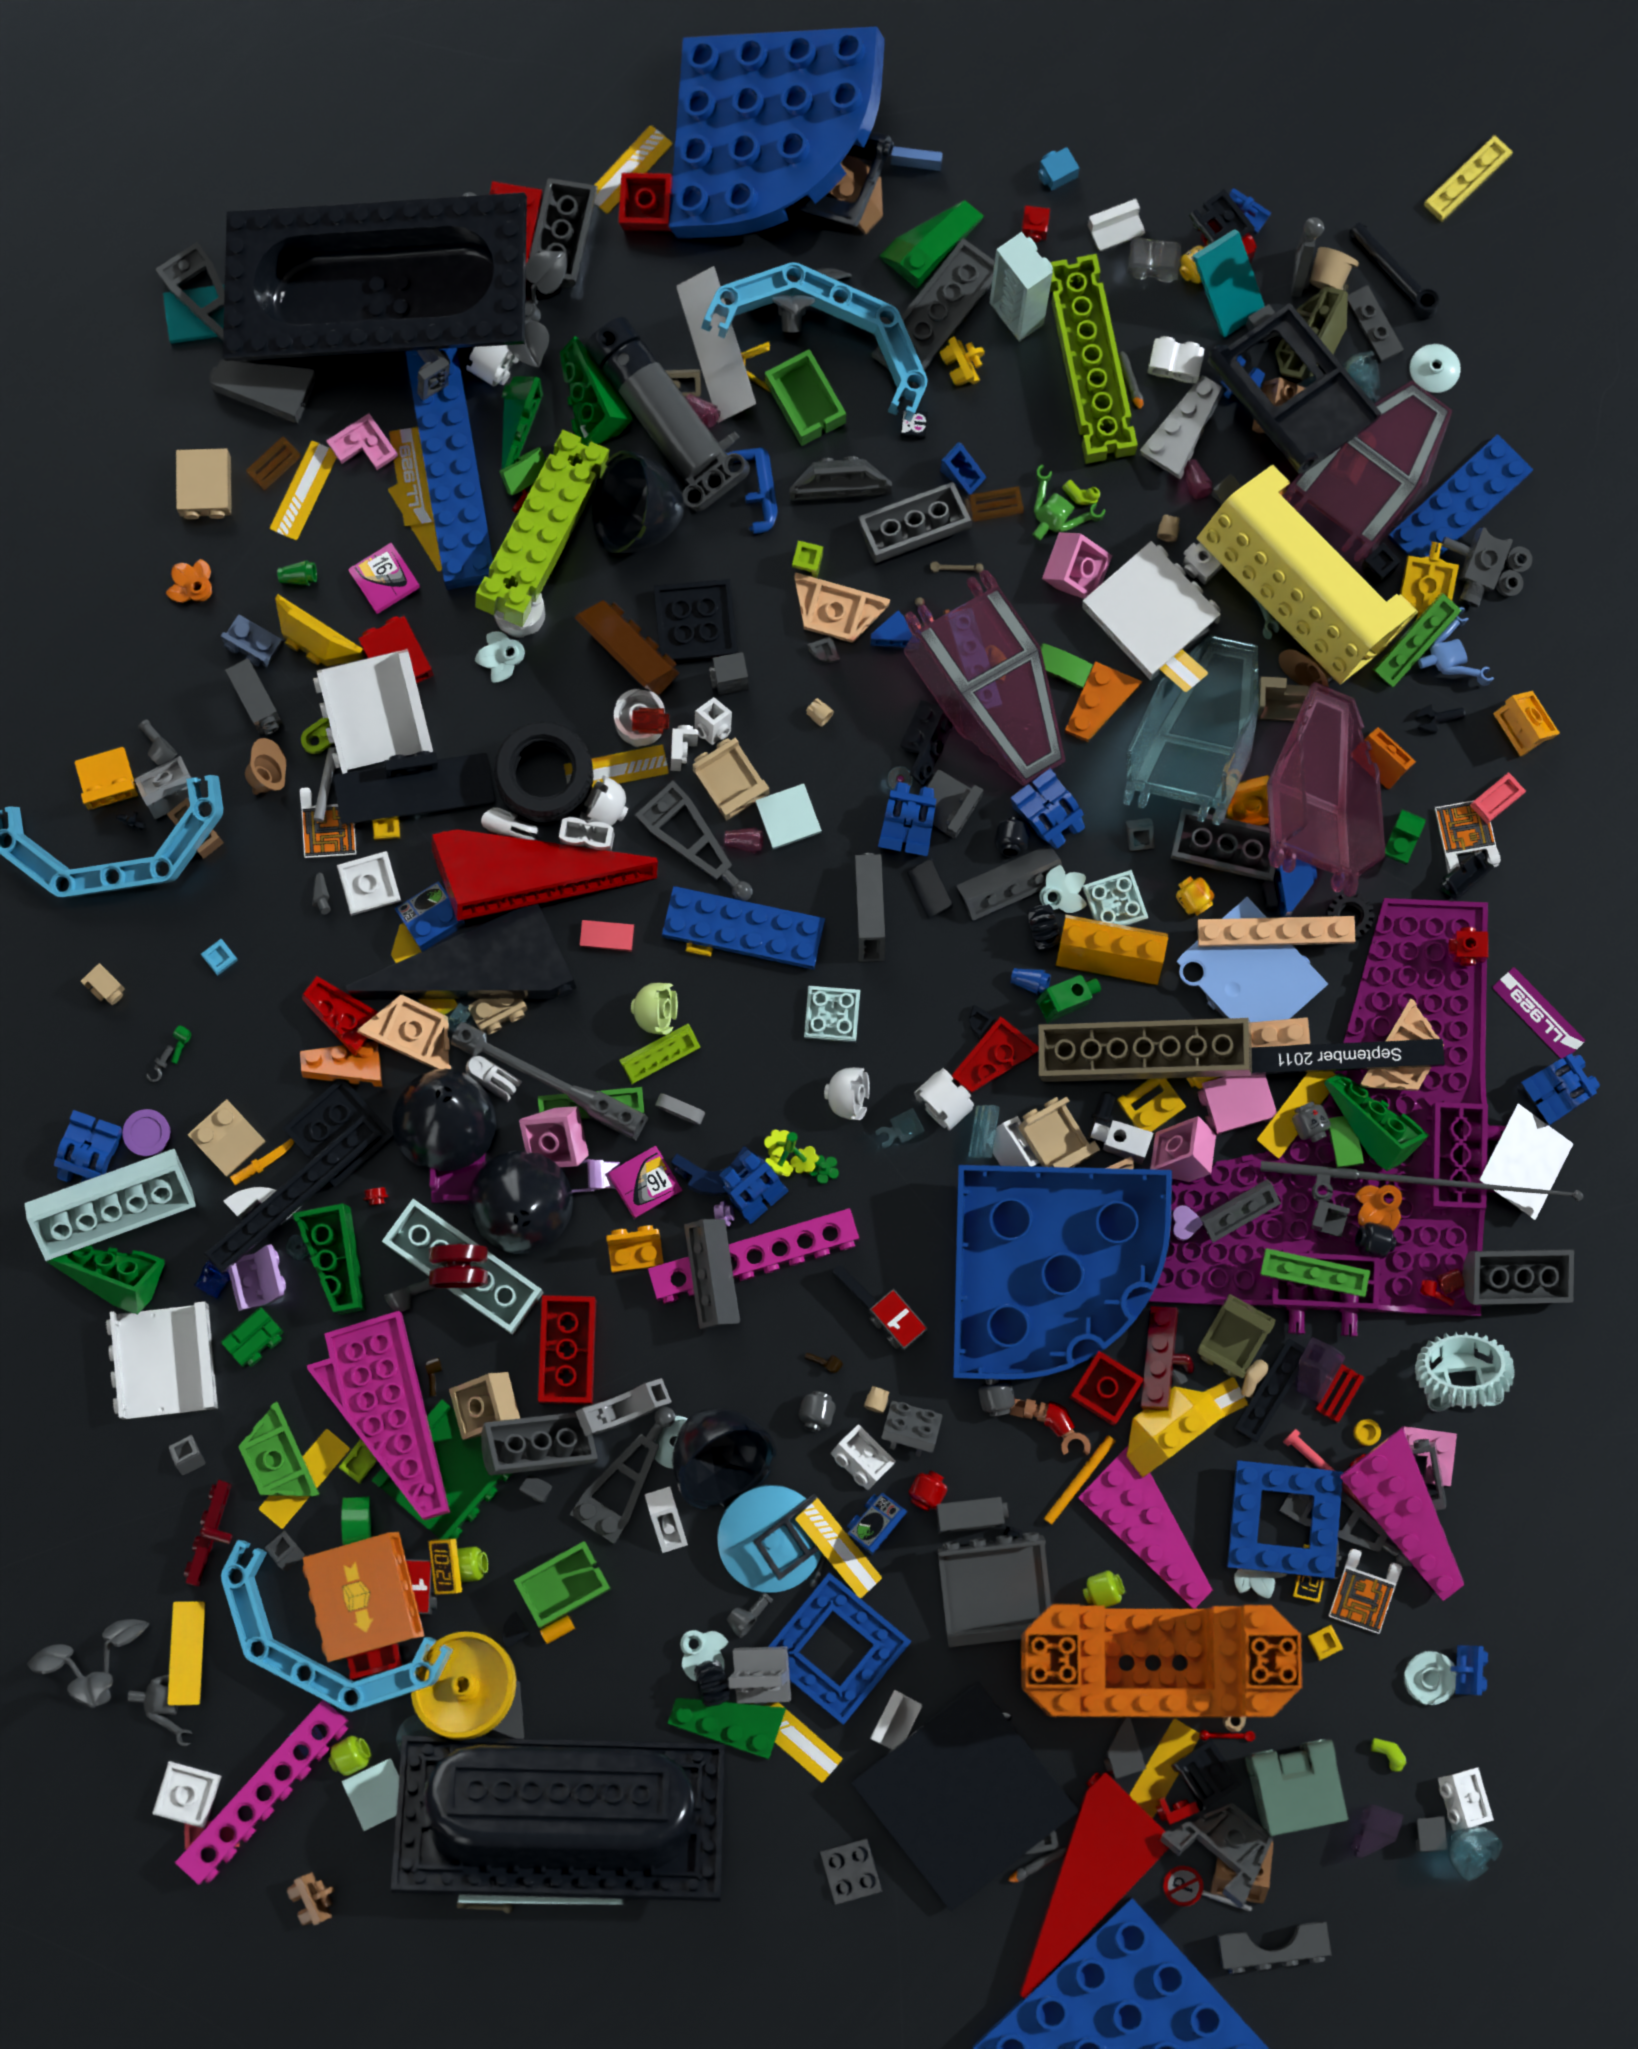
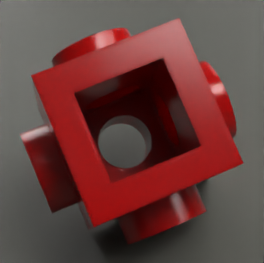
[1448,927,1488,966]

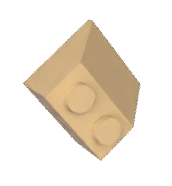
[188,1099,266,1177]
[449,1372,521,1440]

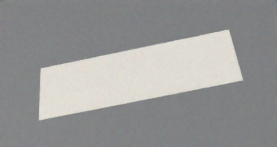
[676,266,756,423]

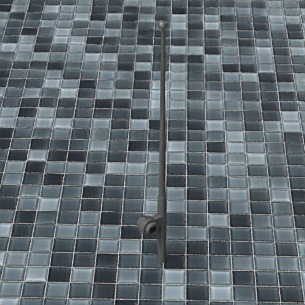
[1260,1161,1584,1203]

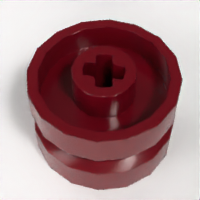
[429,1244,488,1289]

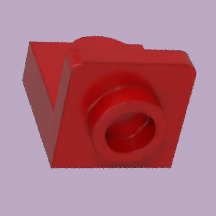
[1022,205,1050,242]
[1155,1797,1200,1825]

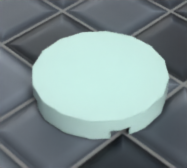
[1404,1651,1456,1705]

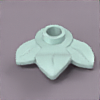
[475,631,525,683]
[1039,865,1087,913]
[1234,1569,1287,1598]
[680,1630,728,1681]

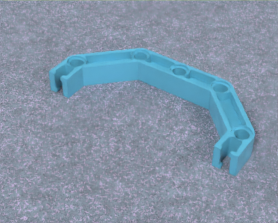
[701,262,928,422]
[0,775,223,898]
[221,1540,453,1712]

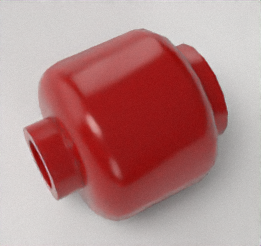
[908,1470,948,1512]

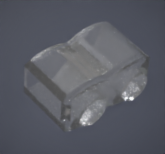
[1127,238,1182,282]

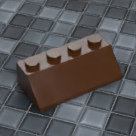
[575,600,680,695]

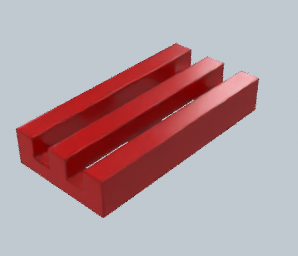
[1315,1364,1364,1423]

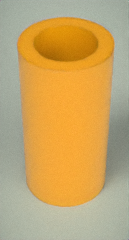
[539,1615,575,1644]

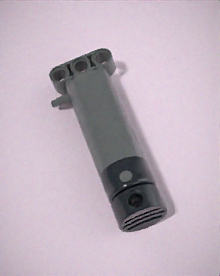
[585,317,750,511]

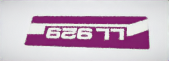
[1493,967,1585,1059]

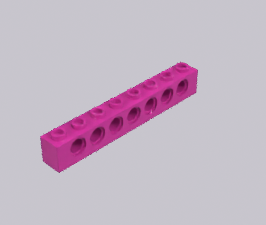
[648,1208,859,1304]
[175,1700,348,1885]

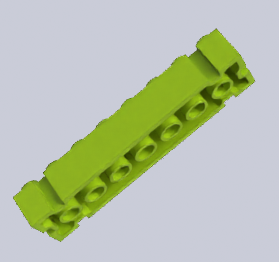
[1049,254,1138,464]
[475,430,609,627]

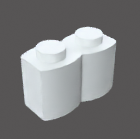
[1147,336,1205,383]
[559,817,615,851]

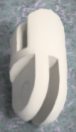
[481,807,538,840]
[466,1055,522,1102]

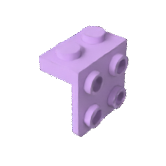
[228,1244,286,1311]

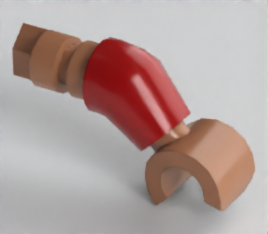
[1010,1399,1091,1455]

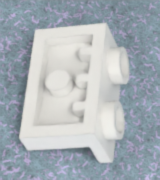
[670,725,699,771]
[831,1424,896,1490]
[1438,1767,1493,1831]

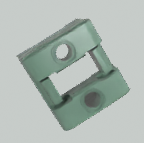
[1245,1739,1348,1836]

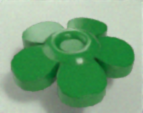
[809,1155,839,1184]

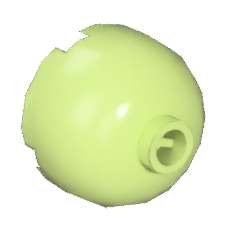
[631,983,678,1035]

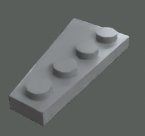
[1140,375,1224,479]

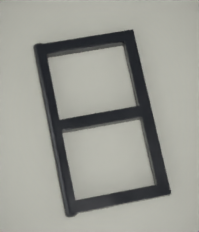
[752,1494,820,1580]

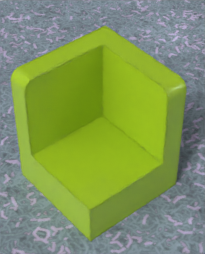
[792,541,823,578]

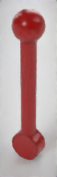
[1199,1730,1255,1742]

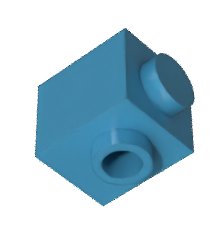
[1038,147,1079,191]

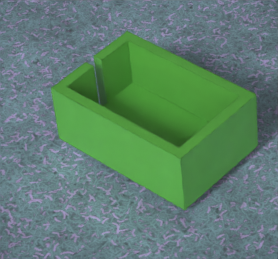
[765,349,846,446]
[514,1541,611,1628]

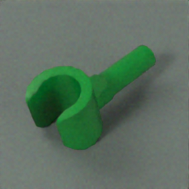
[171,1025,191,1063]

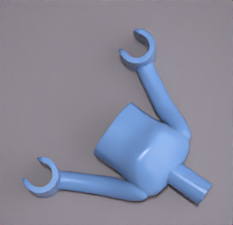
[1418,607,1494,686]

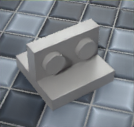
[134,756,192,819]
[729,1646,791,1703]

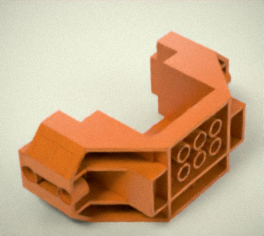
[1021,1605,1302,1718]

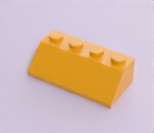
[1055,915,1168,985]

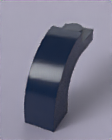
[671,1146,765,1196]

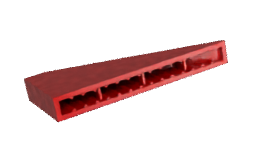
[432,829,658,921]
[1019,1772,1169,1999]

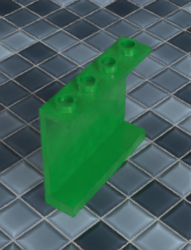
[372,1399,513,1539]

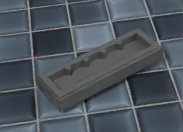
[1347,285,1404,363]

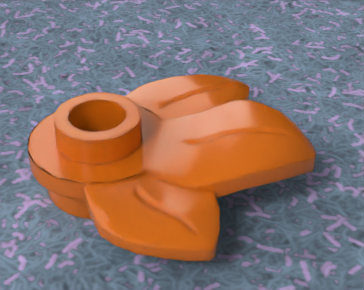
[166,559,212,603]
[1355,1185,1402,1231]

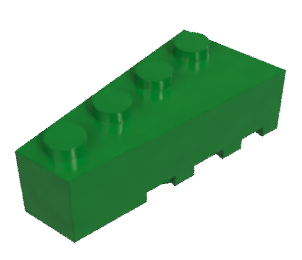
[292,1204,366,1315]

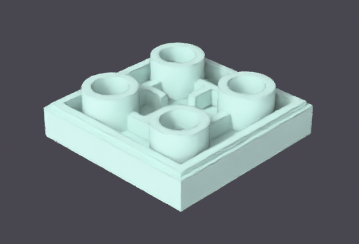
[755,784,822,850]
[1082,870,1148,926]
[804,986,860,1042]
[342,1758,399,1831]

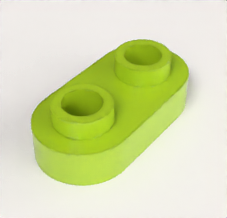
[301,718,334,754]

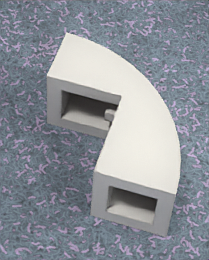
[224,1187,301,1225]

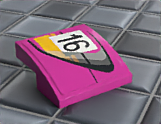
[348,543,420,614]
[608,1146,683,1219]

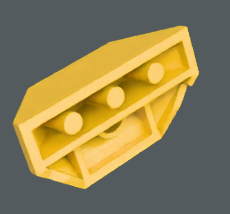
[275,594,366,667]
[1126,1386,1225,1478]

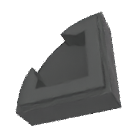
[807,636,840,663]

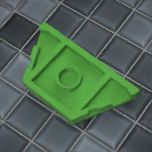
[238,1402,320,1496]

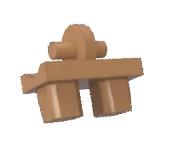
[287,1872,335,1925]

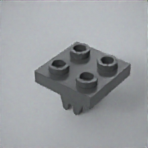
[881,1401,943,1457]

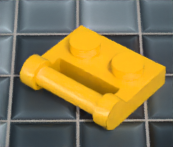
[1116,1078,1186,1132]

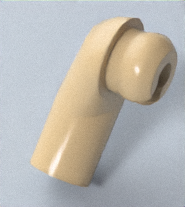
[1241,1360,1269,1397]

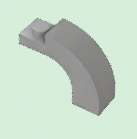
[576,1378,672,1436]

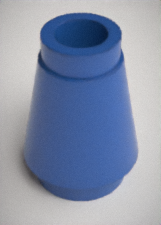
[1011,968,1051,995]

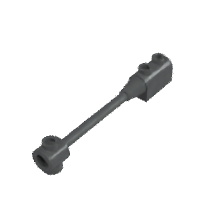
[451,1022,648,1141]

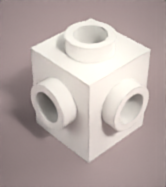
[1183,543,1223,585]
[694,697,732,745]

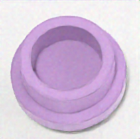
[714,1201,735,1227]

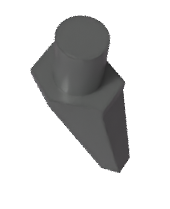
[312,873,331,914]

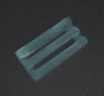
[968,1105,1000,1158]

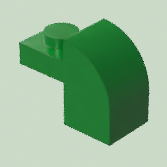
[1382,809,1426,865]
[341,1497,372,1545]

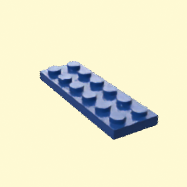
[1388,434,1533,558]
[662,886,825,970]

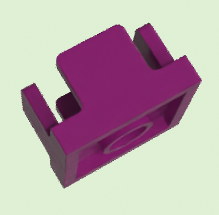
[430,1154,485,1204]

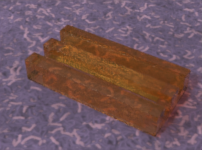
[246,437,301,490]
[969,486,1024,522]

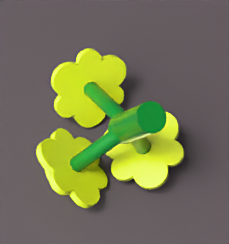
[764,1129,819,1177]

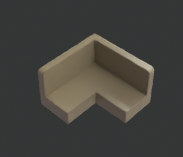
[1254,677,1310,722]

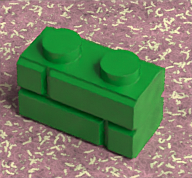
[221,1307,284,1367]

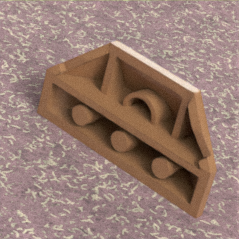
[825,155,883,234]

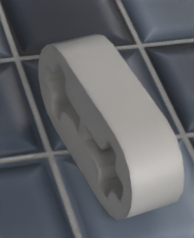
[655,1093,705,1125]

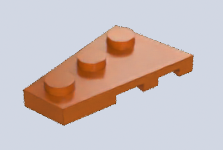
[1065,661,1143,742]
[300,1041,382,1087]

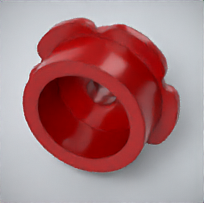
[363,1187,388,1206]

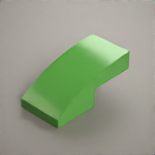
[499,447,546,495]
[1039,643,1093,688]
[1328,1116,1364,1168]

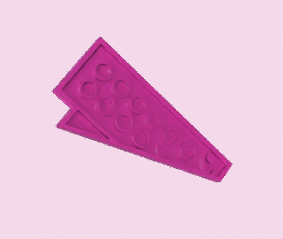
[307,1311,450,1520]

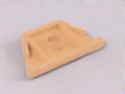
[795,573,890,643]
[357,995,451,1069]
[1360,999,1444,1091]

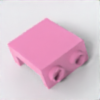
[1198,1074,1277,1136]

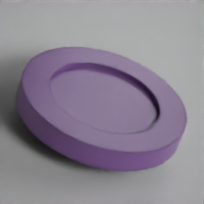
[123,1109,171,1157]

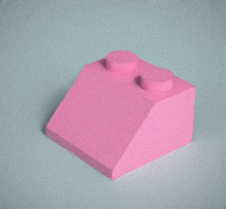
[1042,532,1112,599]
[519,1106,589,1167]
[1150,1116,1216,1182]

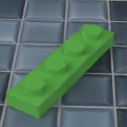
[1372,593,1462,687]
[538,1087,645,1120]
[1260,1248,1370,1297]

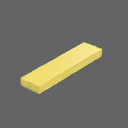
[1424,135,1512,222]

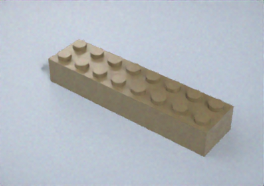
[1039,1018,1252,1082]

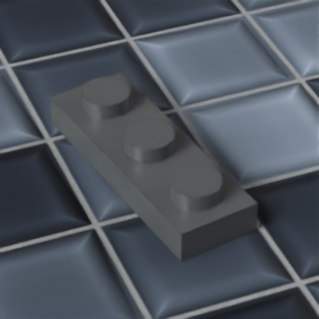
[1200,1179,1281,1242]

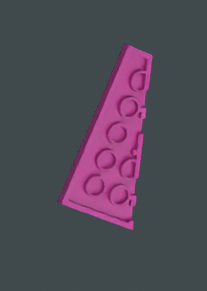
[1340,1426,1464,1601]
[1078,1446,1212,1609]

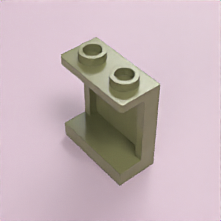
[1197,1294,1276,1378]

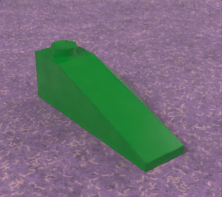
[880,200,984,289]
[502,376,543,485]
[1324,1073,1429,1171]
[46,1245,165,1315]

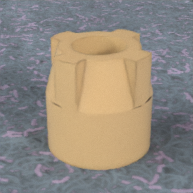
[1157,515,1180,542]
[806,698,834,727]
[864,1386,889,1414]
[1223,1717,1246,1732]

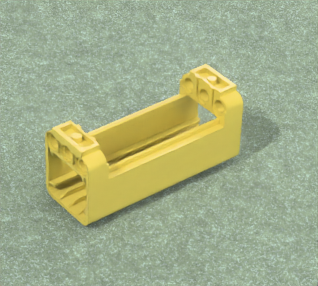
[1197,465,1418,685]

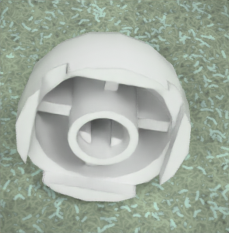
[580,775,628,826]
[824,1067,870,1120]

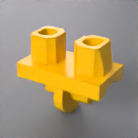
[939,337,985,386]

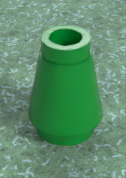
[278,560,317,586]

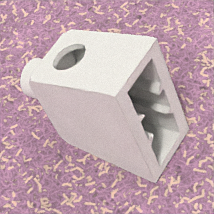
[1090,1120,1153,1164]

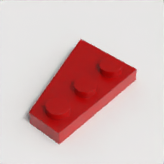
[302,976,379,1056]
[951,1016,1039,1093]

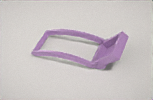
[572,1159,620,1193]

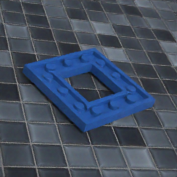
[1227,1460,1343,1579]
[768,1573,911,1725]

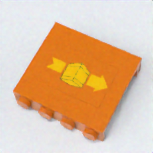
[303,1532,424,1662]

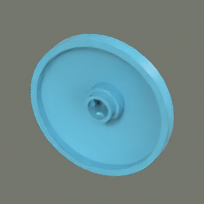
[717,1485,822,1593]

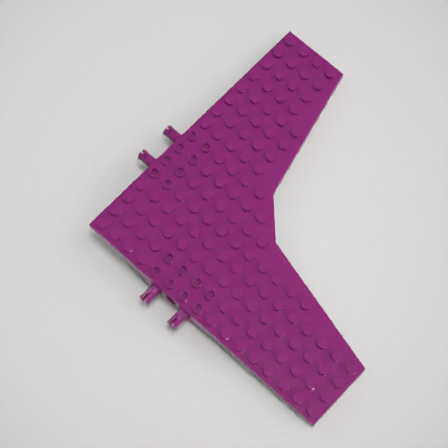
[1148,898,1506,1337]

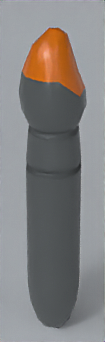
[1119,351,1143,409]
[1008,1847,1067,1883]

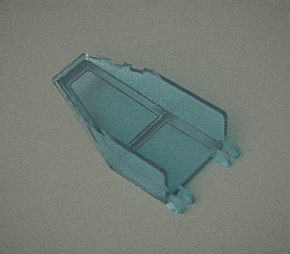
[1123,635,1259,825]

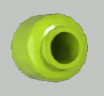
[457,1546,488,1583]
[1083,1570,1125,1608]
[329,1736,371,1776]

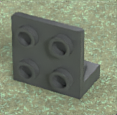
[416,349,451,401]
[927,770,983,839]

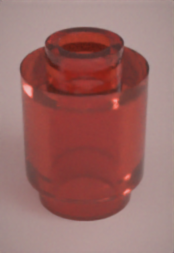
[632,708,669,734]

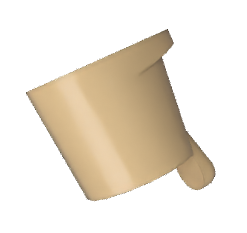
[1309,247,1359,290]

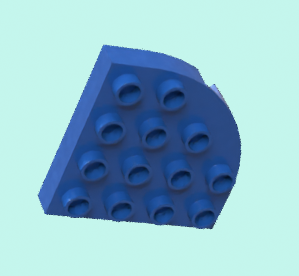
[669,27,885,238]
[954,1165,1172,1379]
[972,1898,1269,2049]

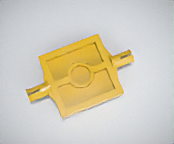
[1400,541,1459,620]

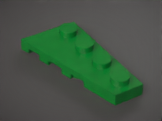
[668,1698,786,1759]

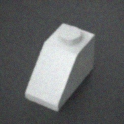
[644,1487,688,1553]

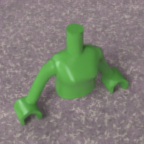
[1032,465,1105,541]

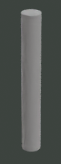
[313,747,337,822]

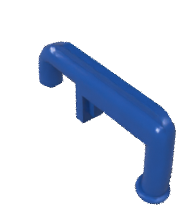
[726,448,778,534]

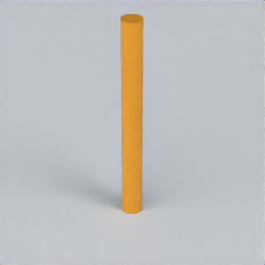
[1043,1435,1116,1525]

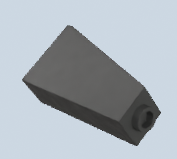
[209,360,317,424]
[855,853,885,962]

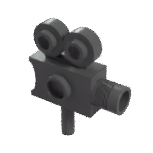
[1441,527,1532,607]

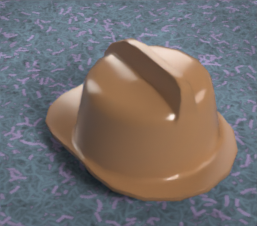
[1279,649,1333,694]
[245,738,286,795]

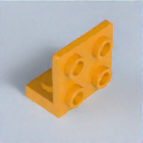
[75,747,138,810]
[606,1225,664,1273]

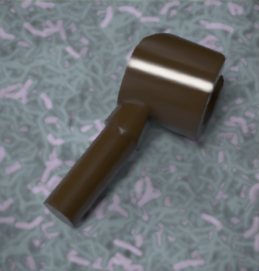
[805,1353,843,1373]
[426,1358,442,1396]

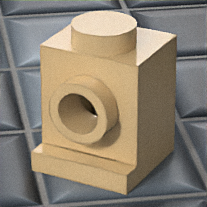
[81,963,125,1005]

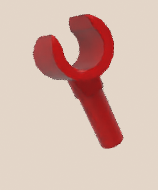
[512,486,530,513]
[1420,1280,1455,1306]

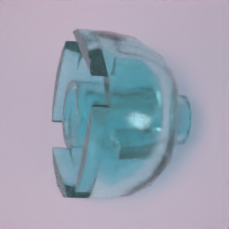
[1343,351,1380,402]
[1449,1826,1503,1881]

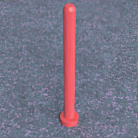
[1283,1428,1378,1523]

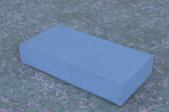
[891,146,942,171]

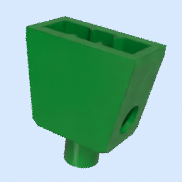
[1036,975,1101,1024]

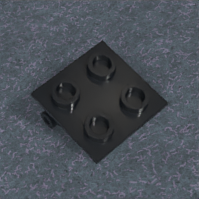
[820,1838,883,1905]

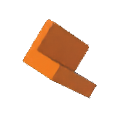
[1352,727,1416,789]

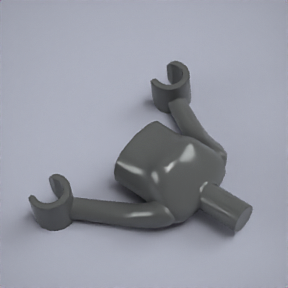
[128,1674,193,1746]

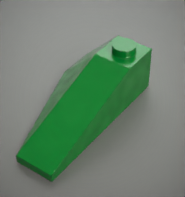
[560,337,633,446]

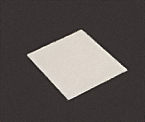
[1480,1104,1573,1220]

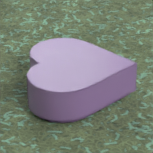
[1172,1205,1203,1241]

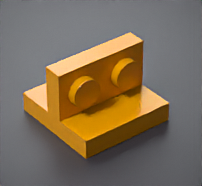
[1493,691,1560,756]
[1218,775,1273,826]

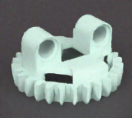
[1415,1332,1514,1412]

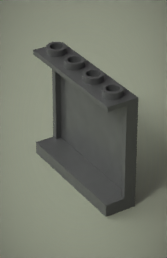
[937,1532,1051,1647]

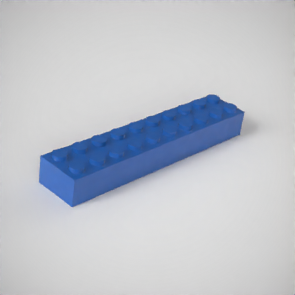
[405,348,493,590]

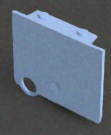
[1177,897,1328,1022]

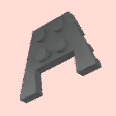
[1160,1803,1273,1909]

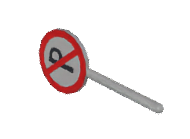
[1163,1866,1252,1911]

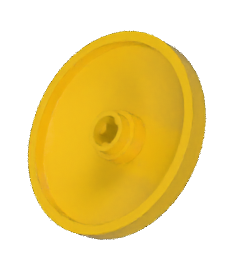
[411,1632,516,1740]

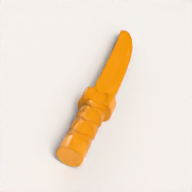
[230,1138,294,1186]

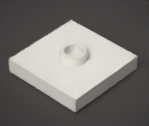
[337,851,401,916]
[152,1761,221,1829]

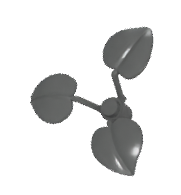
[508,251,567,368]
[734,268,851,332]
[27,1619,149,1708]

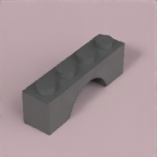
[1217,1921,1331,1973]

